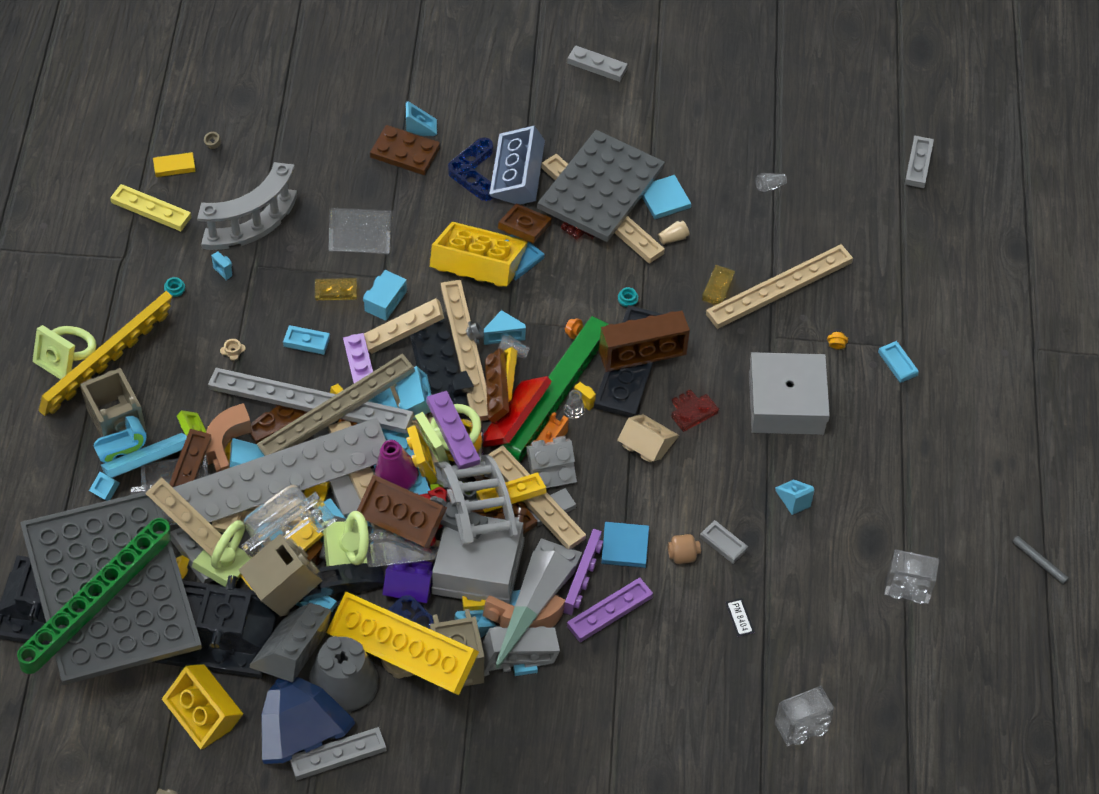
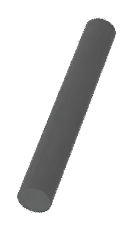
[1012,536,1069,585]

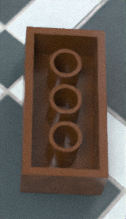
[599,310,690,372]

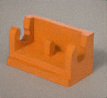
[530,412,569,446]

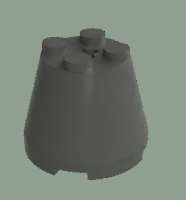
[309,636,379,714]

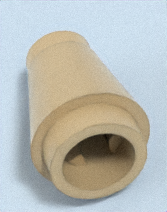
[658,221,690,245]

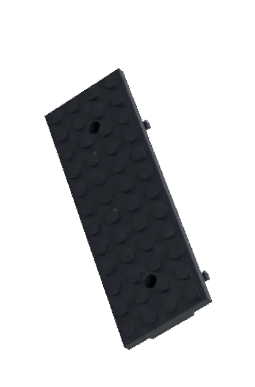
[0,555,278,679]

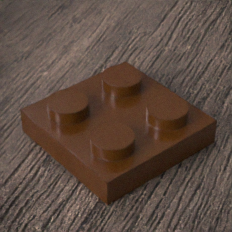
[498,203,552,243]

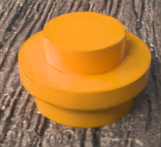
[827,332,848,349]

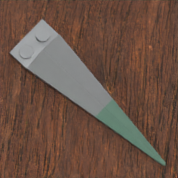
[496,538,582,669]

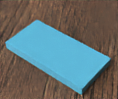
[101,433,187,478]

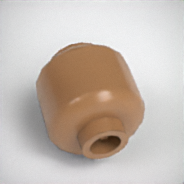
[668,534,701,564]

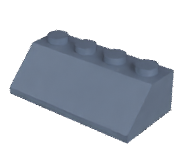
[489,125,545,205]

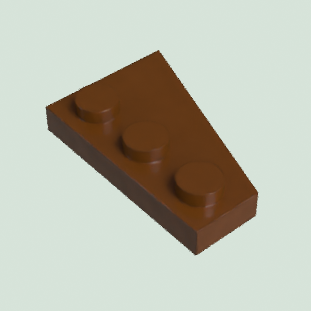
[248,404,308,444]

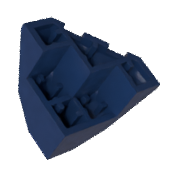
[261,677,355,764]

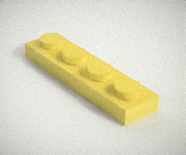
[110,184,191,231]

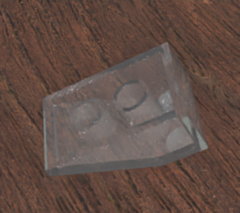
[366,528,439,567]

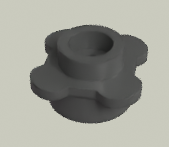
[466,321,484,344]

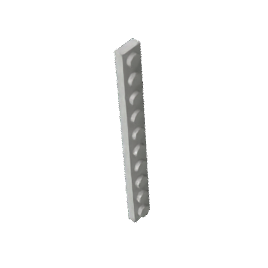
[208,368,414,434]

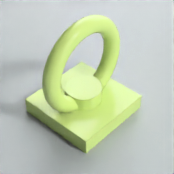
[33,325,96,379]
[415,404,481,464]
[322,511,372,566]
[192,520,254,587]

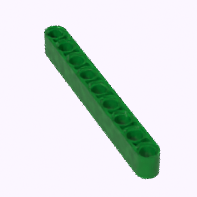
[501,316,609,462]
[17,518,171,674]

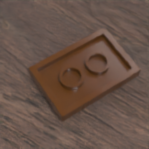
[370,125,440,175]

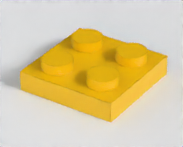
[406,425,437,484]

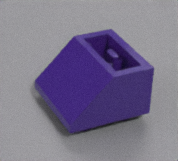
[382,556,434,603]

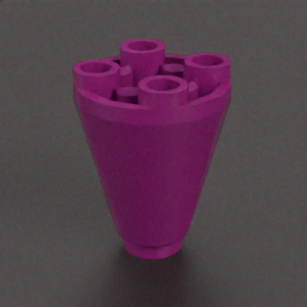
[375,440,419,490]

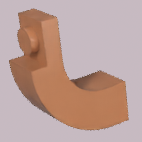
[206,403,252,473]
[483,595,566,628]

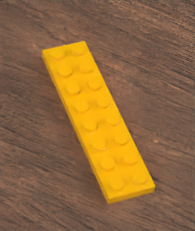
[39,291,172,416]
[326,592,479,695]

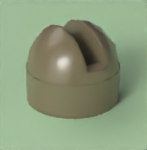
[204,132,221,149]

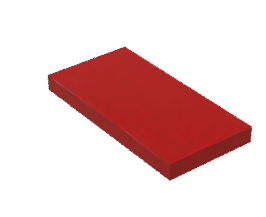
[483,376,552,447]

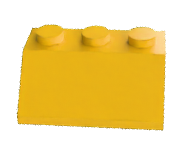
[162,664,243,749]

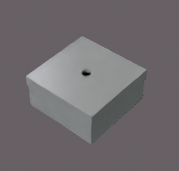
[749,352,830,435]
[432,516,524,604]

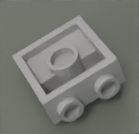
[526,436,577,488]

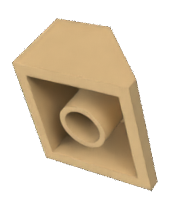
[618,414,679,462]

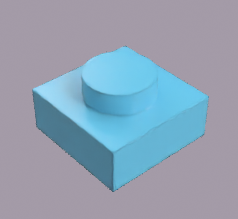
[211,251,232,280]
[89,472,120,501]

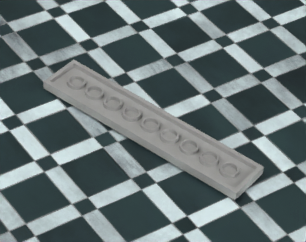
[173,418,386,532]

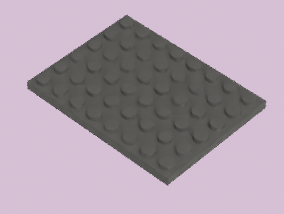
[20,491,202,685]

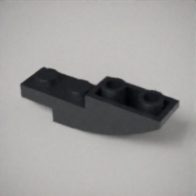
[299,563,385,602]

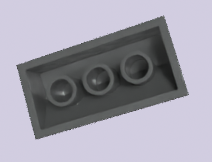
[250,603,331,682]

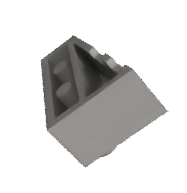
[482,626,560,676]

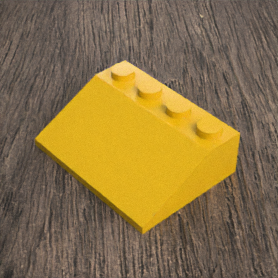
[429,222,528,287]

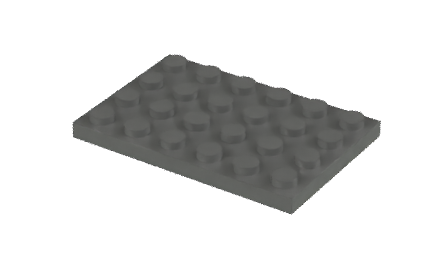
[537,130,665,242]

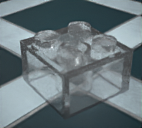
[884,549,939,603]
[775,686,834,746]

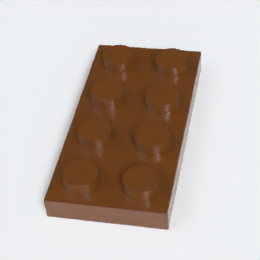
[357,475,447,549]

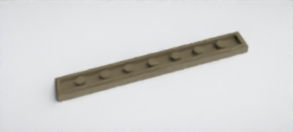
[257,353,415,456]

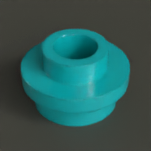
[164,277,185,297]
[618,287,638,307]

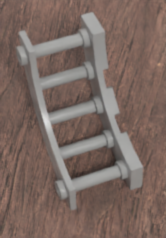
[197,162,297,250]
[434,454,520,544]

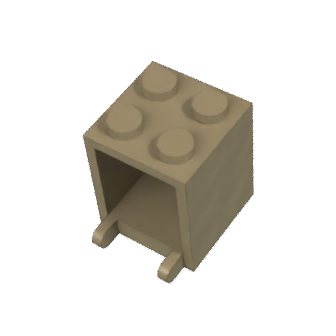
[80,368,146,437]
[238,534,322,616]
[430,609,485,691]

